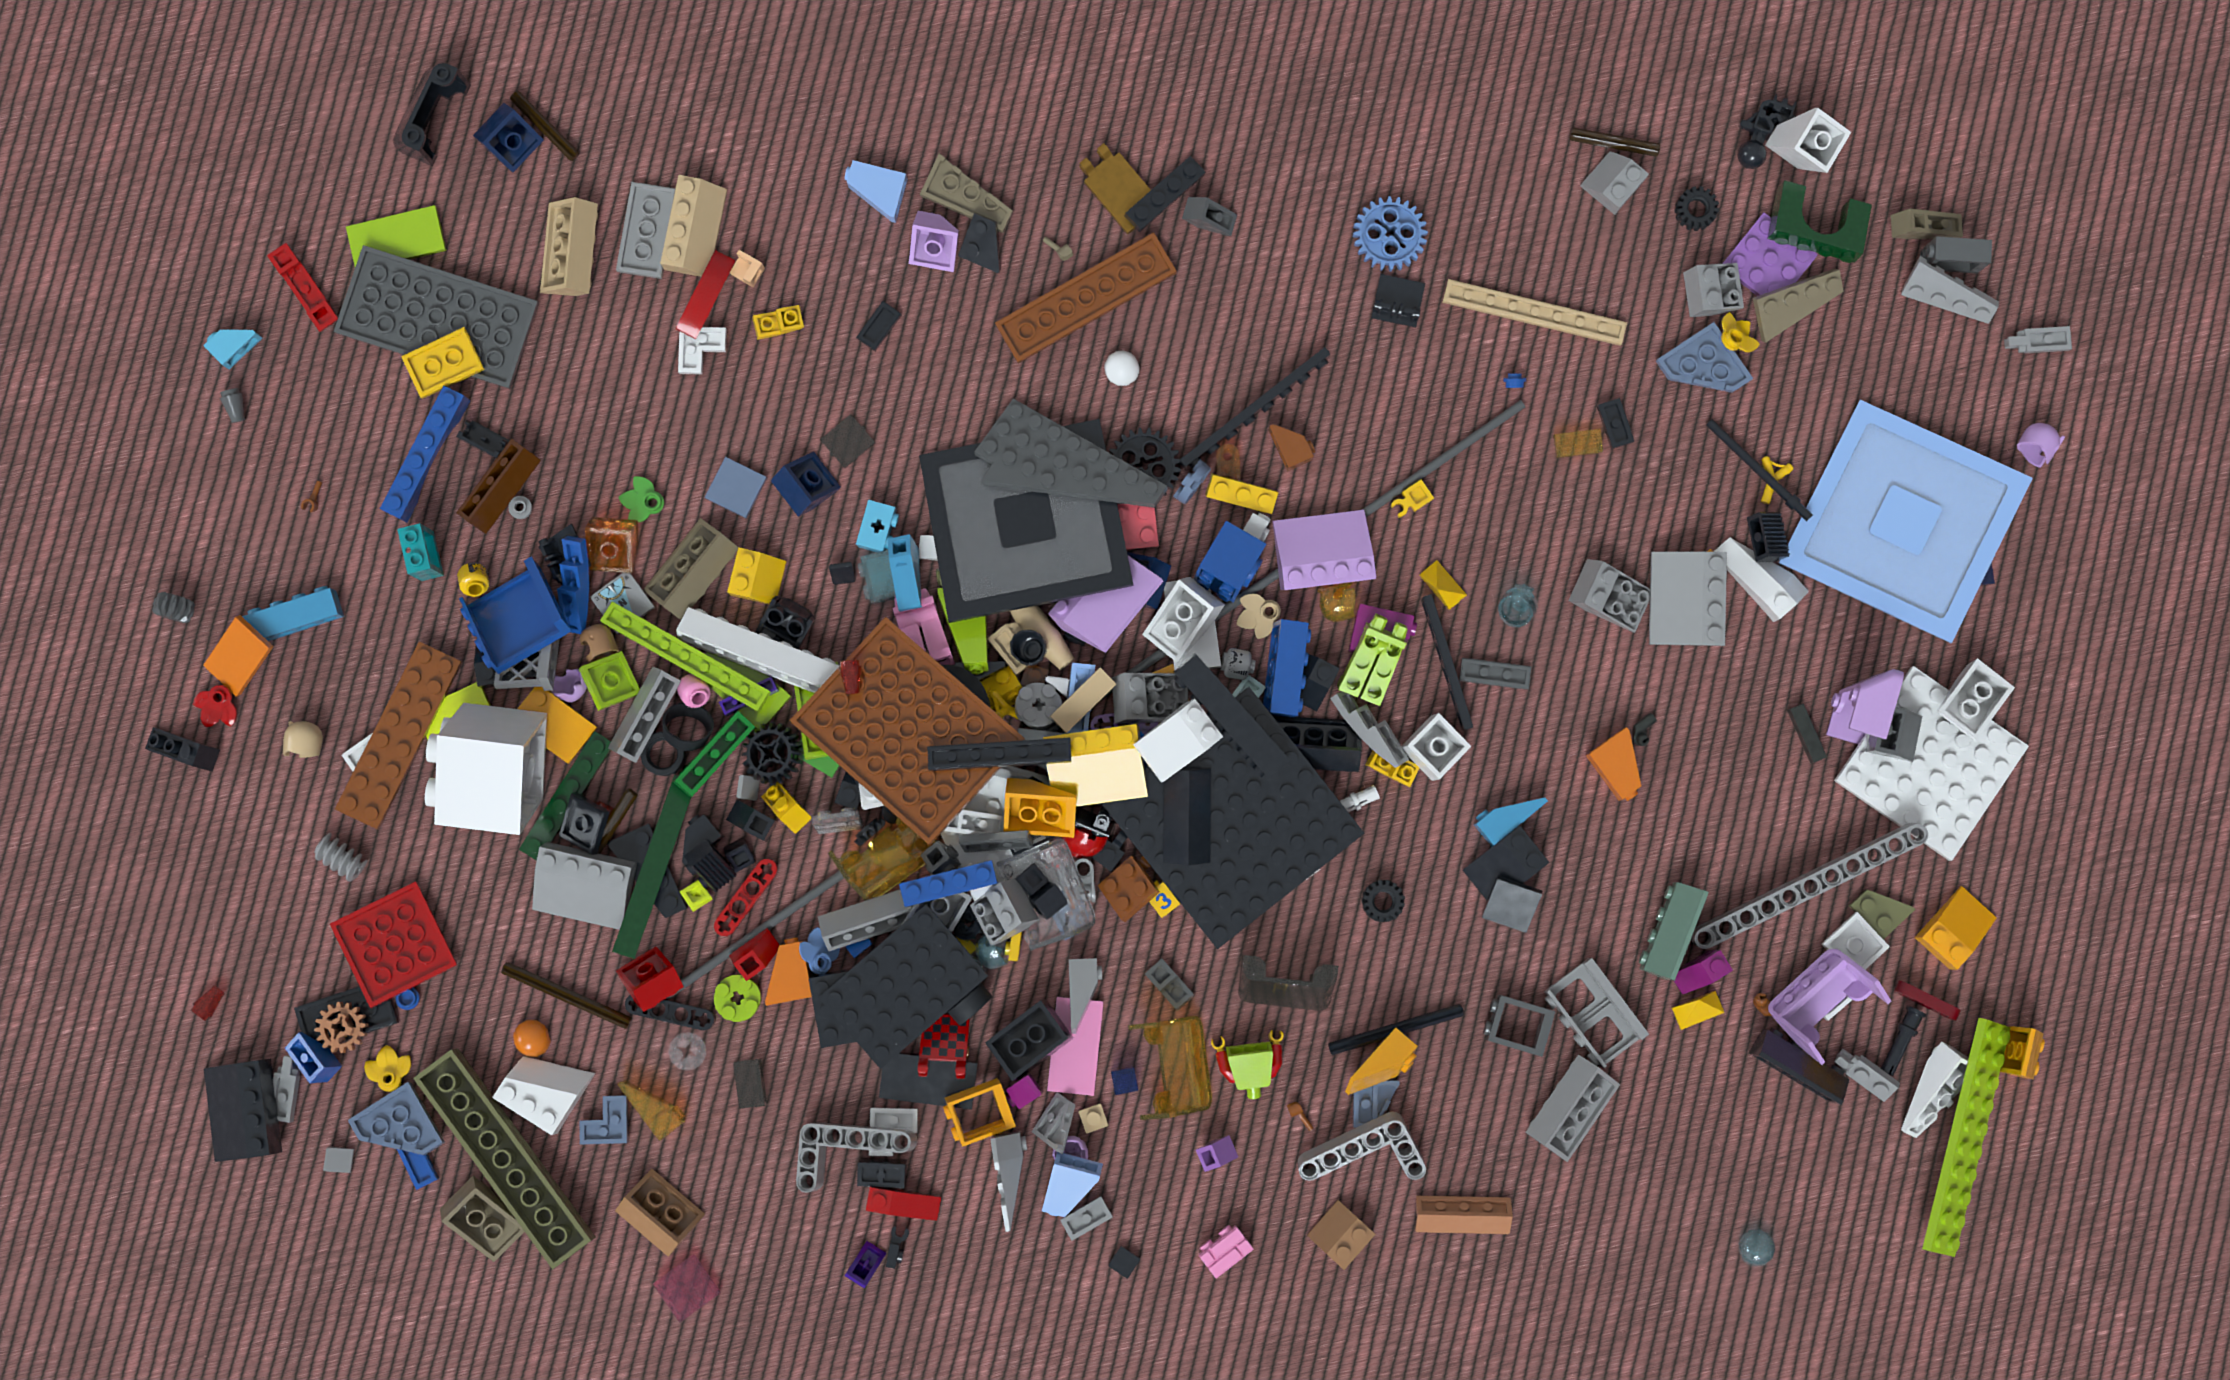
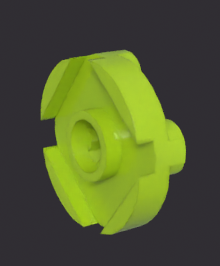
[714,975,762,1022]

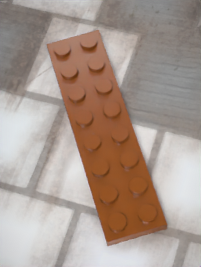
[995,232,1177,364]
[335,642,463,830]

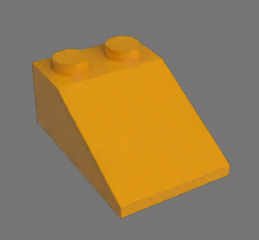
[518,687,598,764]
[1004,778,1077,838]
[1914,886,1997,970]
[2000,1026,2045,1080]
[1345,1028,1418,1095]

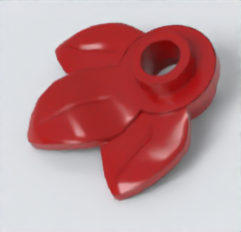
[193,685,237,727]

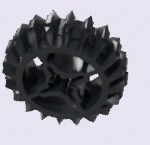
[741,722,804,785]

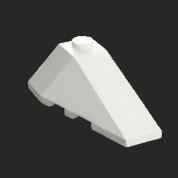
[1713,538,1809,622]
[1901,1041,1969,1138]

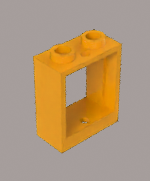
[943,1078,1016,1147]

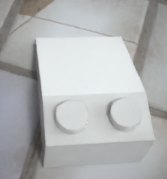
[1142,577,1225,663]
[1937,658,2015,741]
[1133,699,1223,782]

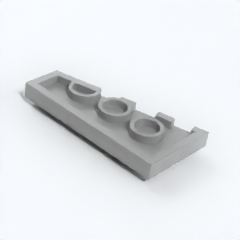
[1901,256,1999,324]

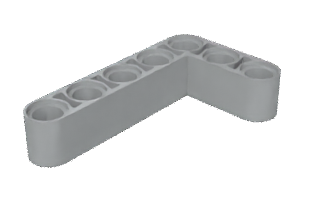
[1297,1112,1426,1181]
[796,1122,918,1193]

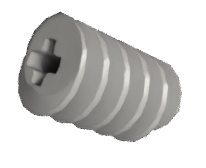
[314,833,368,882]

